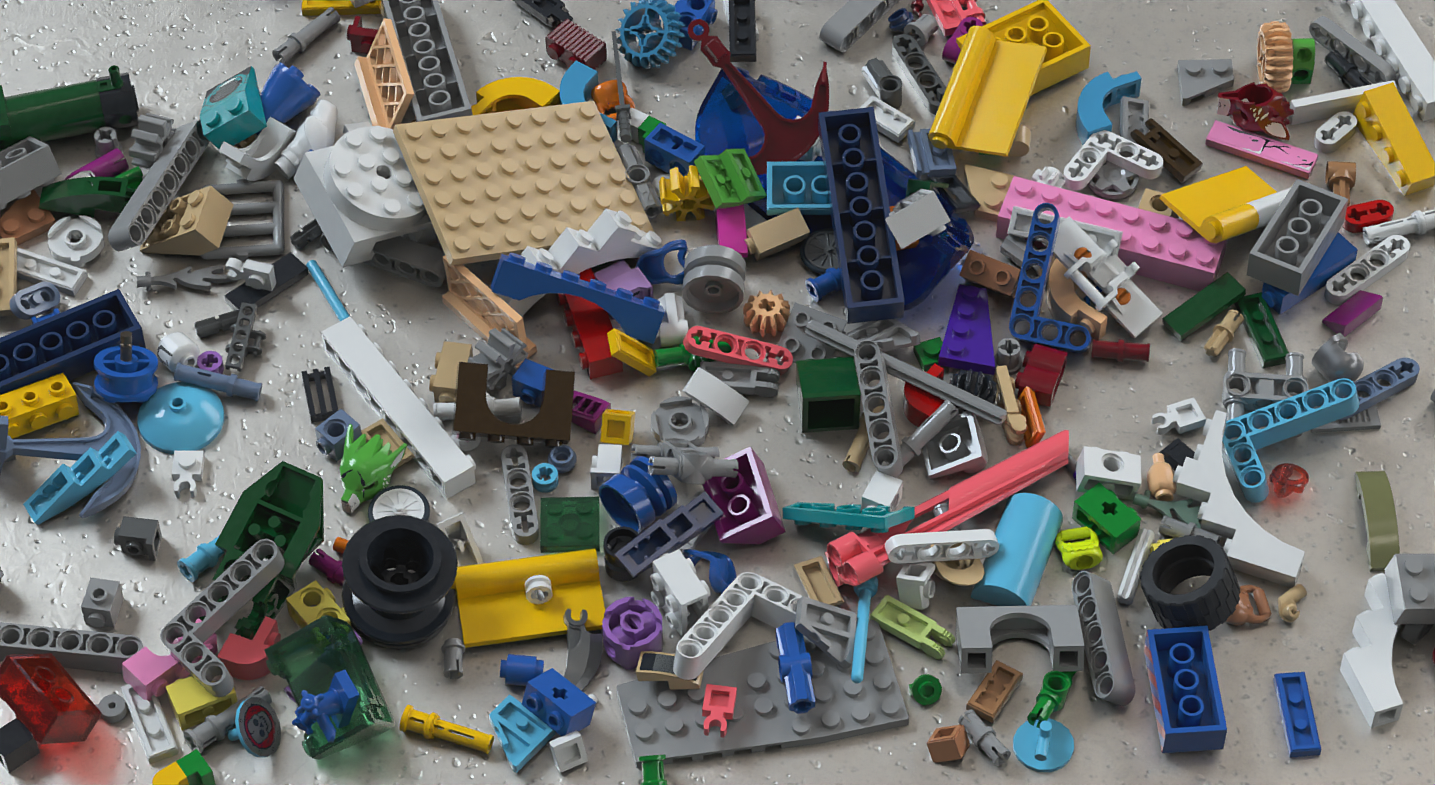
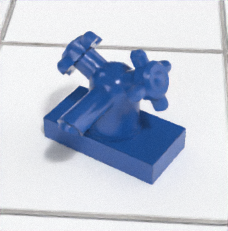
[292,670,360,743]

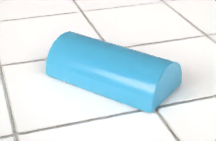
[767,161,831,215]
[971,493,1063,606]

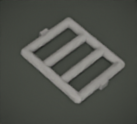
[201,179,284,261]

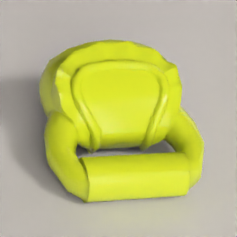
[1055,526,1103,570]

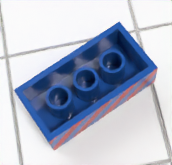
[1144,626,1227,753]

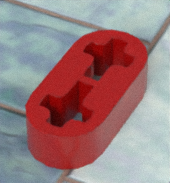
[1342,200,1394,233]

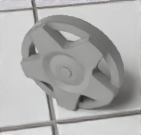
[1088,161,1139,199]

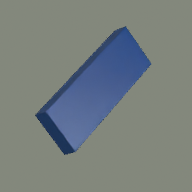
[1273,672,1322,758]

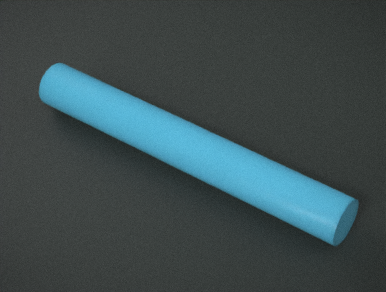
[306,260,350,321]

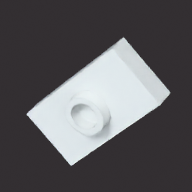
[860,95,915,143]

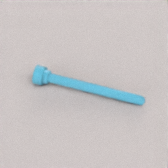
[851,576,878,684]

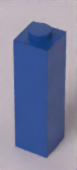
[1262,232,1358,315]

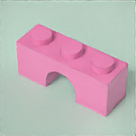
[122,618,218,701]

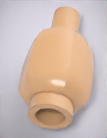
[1147,453,1177,501]

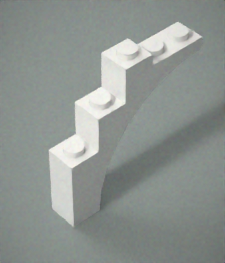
[496,209,663,316]
[1173,410,1305,588]
[1340,573,1404,728]

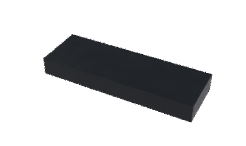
[729,0,756,62]
[224,252,309,315]

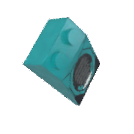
[200,66,267,149]

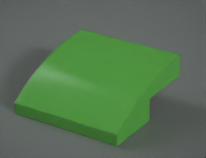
[694,149,767,209]

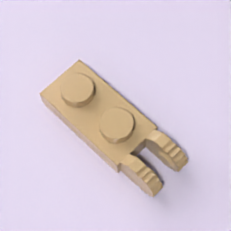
[992,365,1027,446]

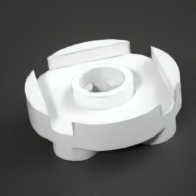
[48,215,105,268]

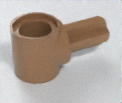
[1325,161,1356,206]

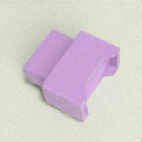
[593,260,653,320]

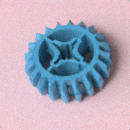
[615,0,685,69]

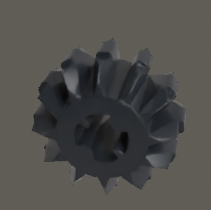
[949,369,997,412]

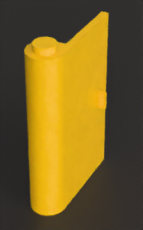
[928,26,1047,157]
[451,548,605,648]

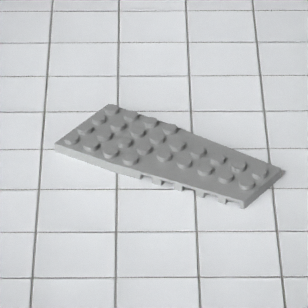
[617,620,909,768]

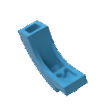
[560,61,618,143]
[1076,71,1142,145]

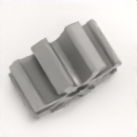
[129,113,176,170]
[468,328,528,390]

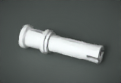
[1362,209,1435,245]

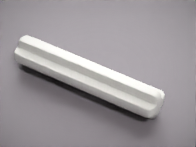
[1117,528,1155,605]

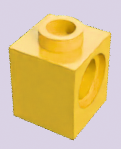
[600,409,635,445]

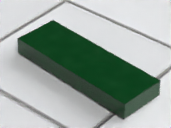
[1162,272,1246,341]
[1234,292,1289,368]

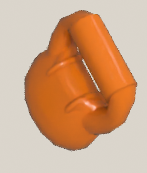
[591,80,635,120]

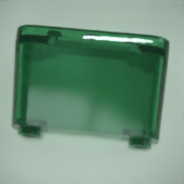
[264,615,395,760]

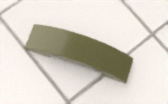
[1355,471,1400,572]

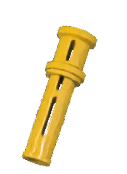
[399,705,494,754]

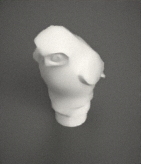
[274,99,338,179]

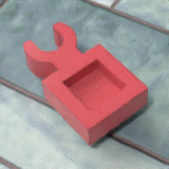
[702,684,737,738]

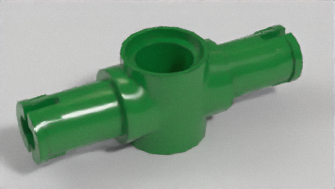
[654,336,731,372]
[1027,671,1077,728]

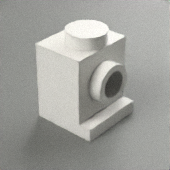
[590,443,623,490]
[896,562,935,610]

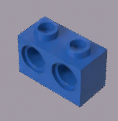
[663,0,718,51]
[644,123,705,176]

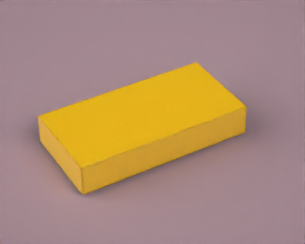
[607,328,657,377]

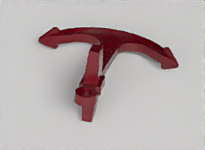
[687,19,829,175]

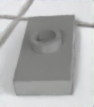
[1120,96,1149,145]

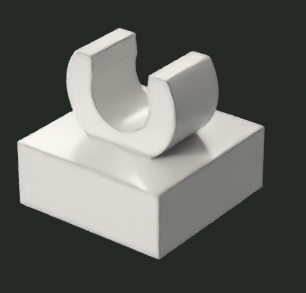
[549,730,588,773]

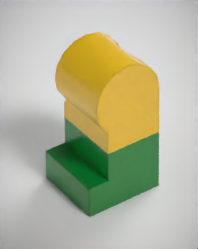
[152,749,216,785]

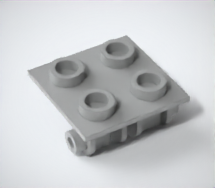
[778,302,847,362]

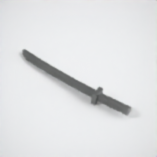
[611,31,632,143]

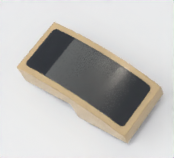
[636,651,704,690]

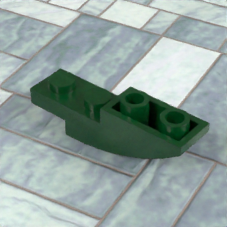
[39,177,136,217]

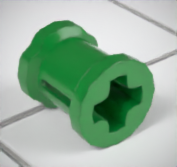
[638,754,668,785]

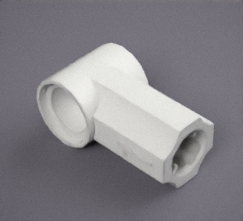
[658,293,688,348]

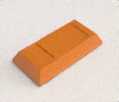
[1018,387,1046,448]

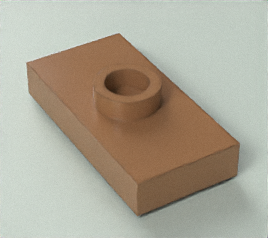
[966,660,1023,723]

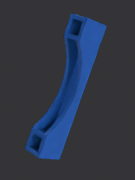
[491,253,665,344]

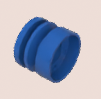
[599,456,677,534]

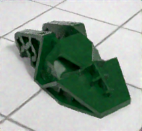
[199,461,324,640]

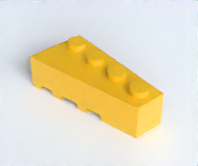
[1353,82,1435,196]

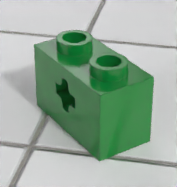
[1072,483,1141,555]

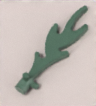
[1132,490,1202,529]

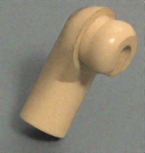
[1277,584,1307,622]

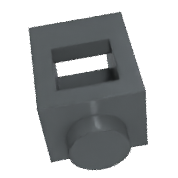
[114,516,162,561]

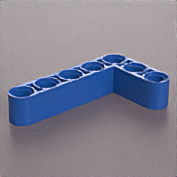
[1009,203,1092,353]

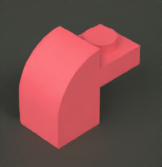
[217,616,281,680]

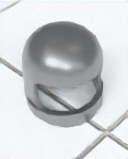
[1312,333,1364,382]

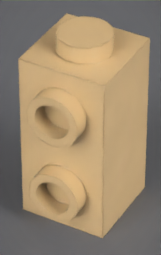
[744,208,810,261]
[429,341,473,403]

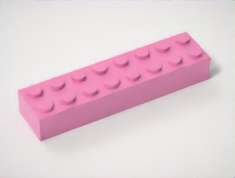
[996,176,1227,291]

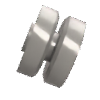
[682,245,746,314]

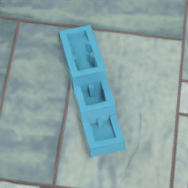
[23,431,137,525]

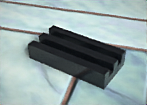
[301,366,338,423]

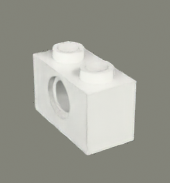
[1076,446,1141,500]

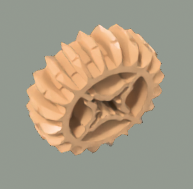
[1256,21,1294,93]

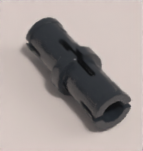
[1324,50,1371,88]

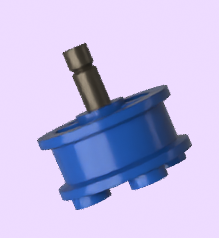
[94,331,158,403]

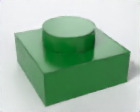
[913,337,944,372]

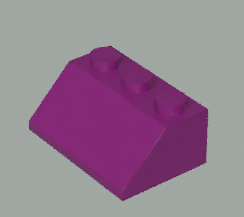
[702,447,786,544]

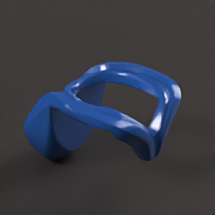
[636,239,688,285]
[682,549,736,594]

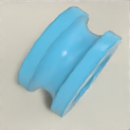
[532,463,558,493]

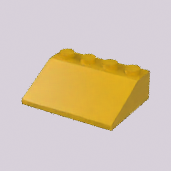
[956,0,1091,96]

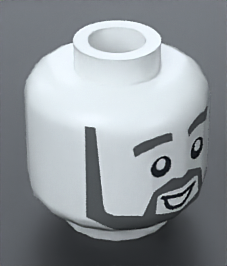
[157,332,200,373]

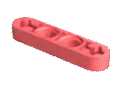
[683,326,793,375]

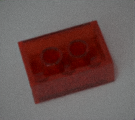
[0,653,102,744]

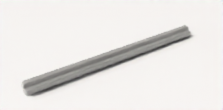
[805,320,1007,425]

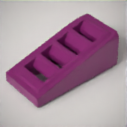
[571,390,611,434]

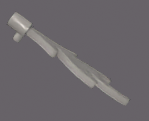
[137,266,237,291]

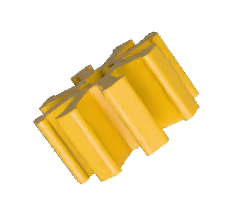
[659,165,715,222]

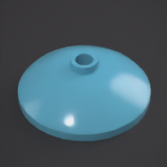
[137,382,224,454]

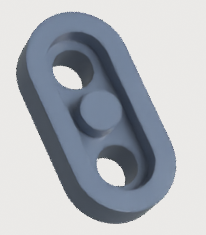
[10,281,60,320]

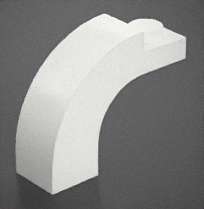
[219,117,297,181]

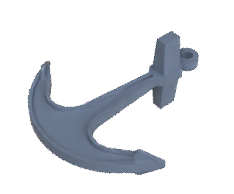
[0,382,141,518]

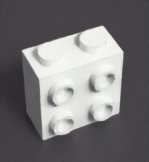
[650,549,711,638]

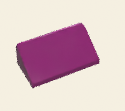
[1322,290,1383,337]

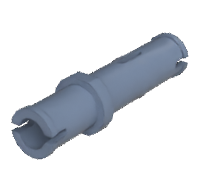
[174,363,262,401]

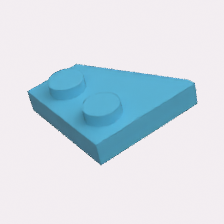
[489,694,556,773]

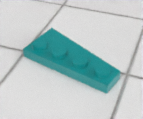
[782,502,915,533]

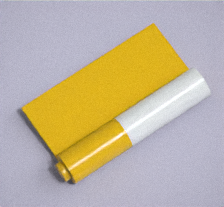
[1159,166,1291,243]

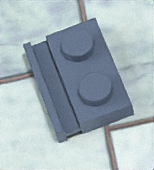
[907,129,957,178]

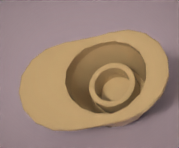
[930,543,984,586]

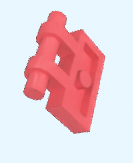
[926,0,987,37]

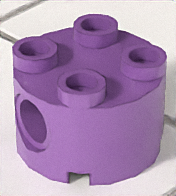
[602,597,663,670]

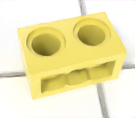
[286,580,351,654]

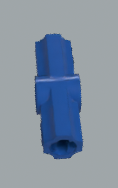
[776,622,815,714]

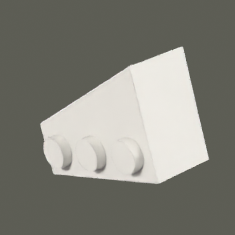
[885,189,951,249]

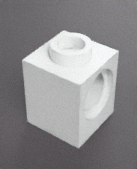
[861,471,903,512]

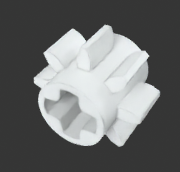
[1031,166,1065,189]

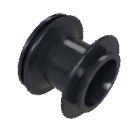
[341,515,458,649]

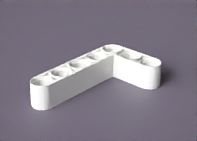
[673,572,802,680]

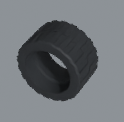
[1140,535,1241,631]

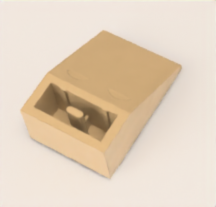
[139,186,234,255]

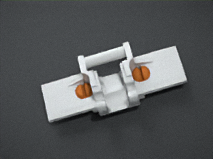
[1041,216,1163,339]

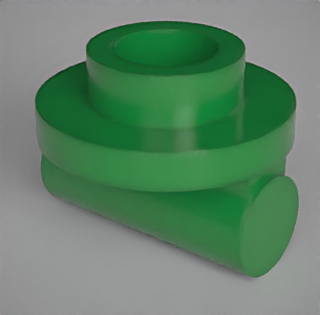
[115,166,143,189]
[908,674,942,705]

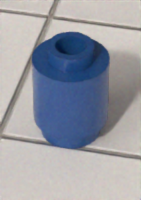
[500,654,544,686]

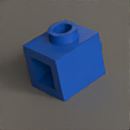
[511,358,553,407]

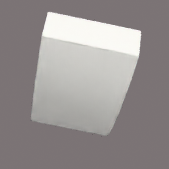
[682,368,750,425]

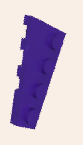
[938,284,995,375]

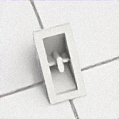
[436,512,484,567]

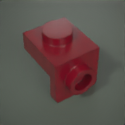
[347,16,378,54]

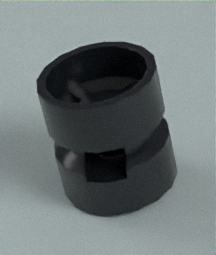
[603,526,639,582]

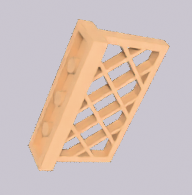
[354,18,414,129]
[442,255,537,367]

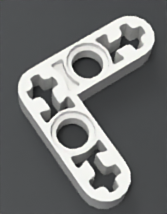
[1063,130,1163,190]

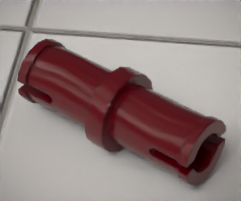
[1092,339,1150,362]

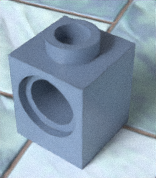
[315,409,362,462]

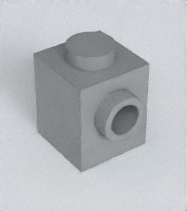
[81,578,124,628]

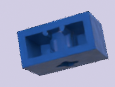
[522,668,596,736]

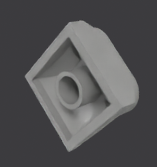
[922,411,988,479]

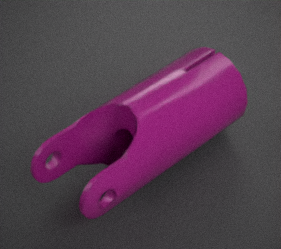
[65,148,129,180]

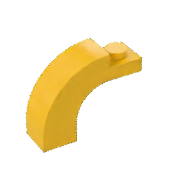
[471,77,560,115]

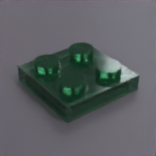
[540,496,600,553]

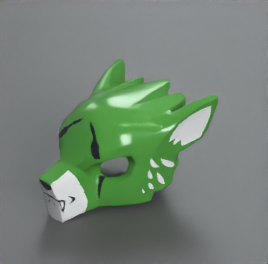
[340,424,407,514]

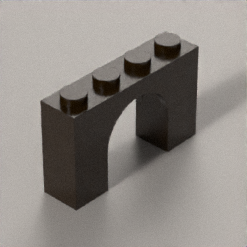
[452,362,575,448]

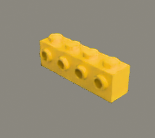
[0,373,79,439]

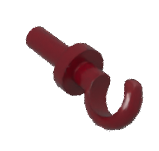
[911,0,924,22]

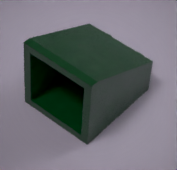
[796,357,861,433]

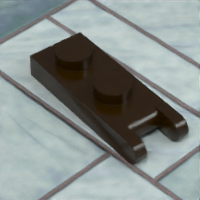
[1130,118,1203,183]

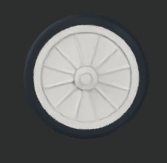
[368,485,430,522]

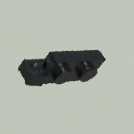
[513,0,573,27]

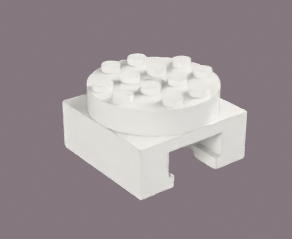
[293,126,439,268]

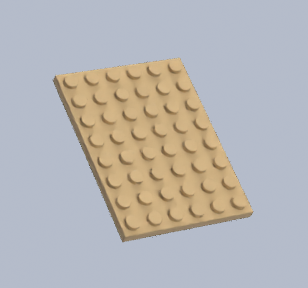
[393,101,654,266]

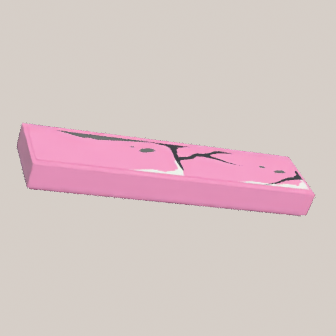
[1205,120,1318,179]

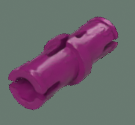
[309,548,345,586]

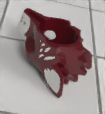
[1217,82,1294,140]

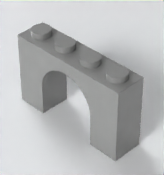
[956,605,1084,673]

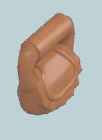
[1225,585,1272,626]

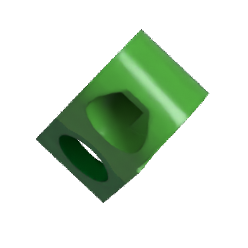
[1291,38,1315,84]

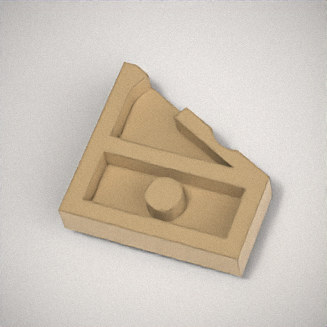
[964,164,1014,222]

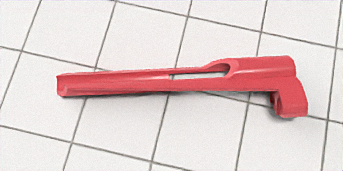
[825,430,1069,587]

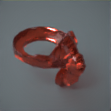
[1269,463,1309,498]

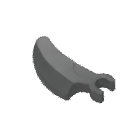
[563,609,603,691]

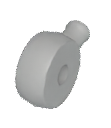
[88,694,127,723]

